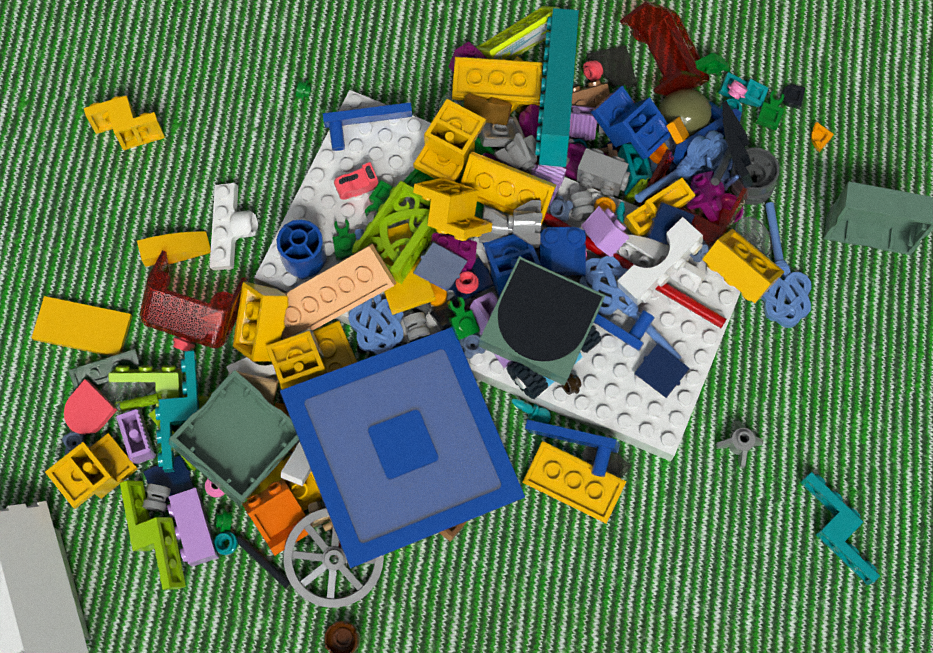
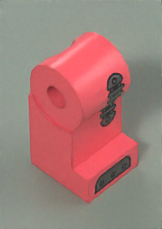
[334,162,379,200]

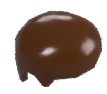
[324,621,361,653]

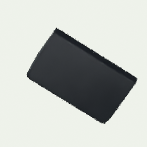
[429,295,477,331]

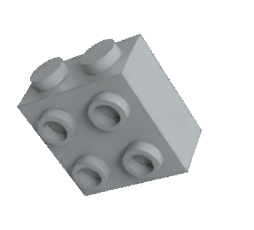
[577,148,630,197]

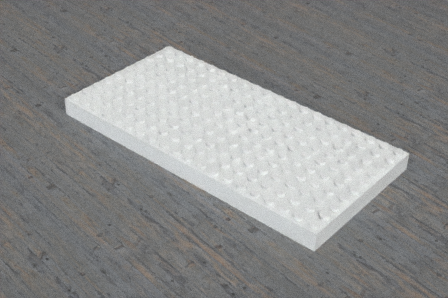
[254,90,741,461]

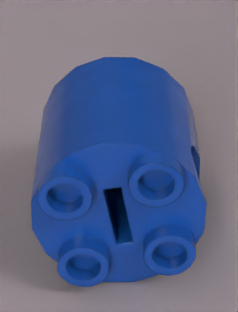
[276,219,327,280]

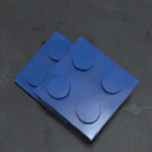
[591,86,671,159]
[483,234,541,298]

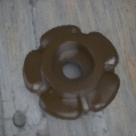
[561,373,582,395]

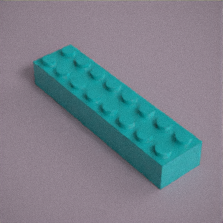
[535,8,579,167]

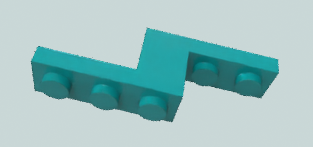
[155,351,199,473]
[800,472,880,585]

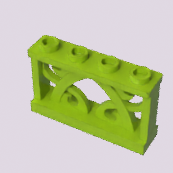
[352,181,437,284]

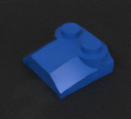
[540,227,586,276]

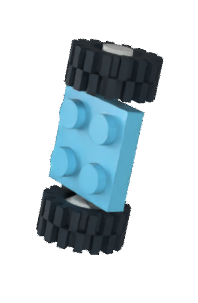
[506,325,601,399]

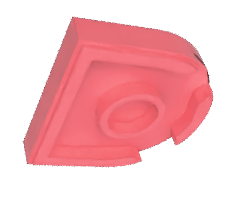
[64,379,118,435]

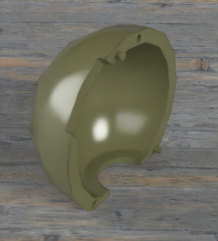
[658,88,711,139]

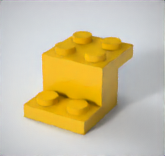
[84,96,165,150]
[413,99,486,182]
[413,178,493,241]
[266,331,326,390]
[45,433,138,509]

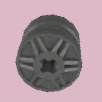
[729,148,779,205]

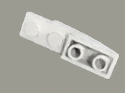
[617,234,706,293]

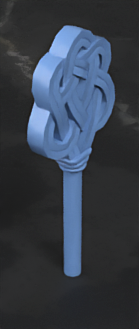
[635,130,728,203]
[761,202,811,328]
[348,229,404,355]
[580,256,682,360]

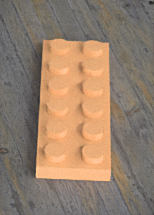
[281,244,396,340]

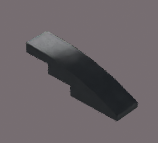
[722,101,753,189]

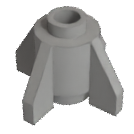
[494,133,537,173]
[508,200,542,245]
[478,204,512,243]
[716,421,763,468]

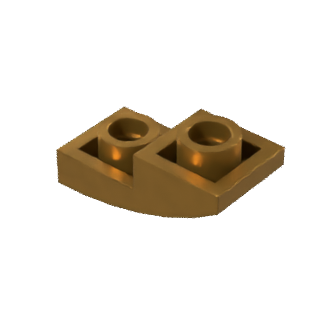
[463,93,512,125]

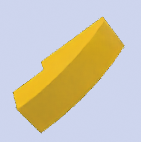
[624,178,696,237]
[137,232,211,267]

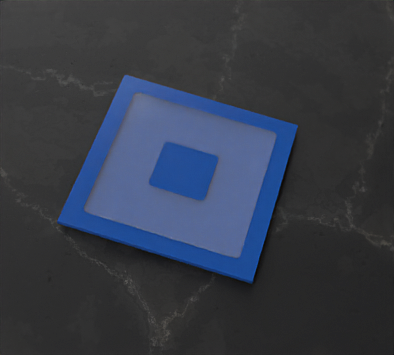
[280,327,525,569]

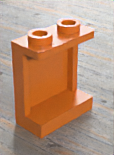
[242,479,313,556]

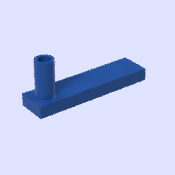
[673,101,742,165]
[323,102,412,151]
[593,310,655,351]
[525,419,620,477]

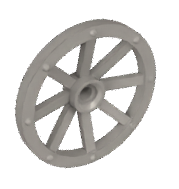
[284,508,384,608]

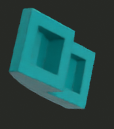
[718,72,769,107]

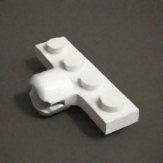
[210,183,258,271]

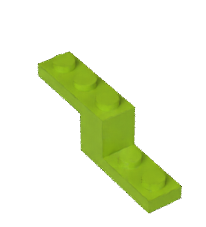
[109,365,213,409]
[120,480,186,590]

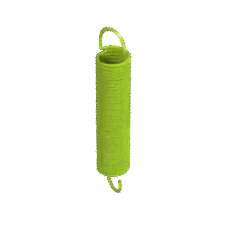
[623,177,649,204]
[114,393,168,412]

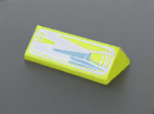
[476,6,560,60]

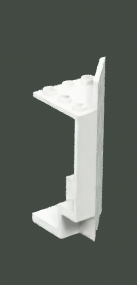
[0,501,90,653]

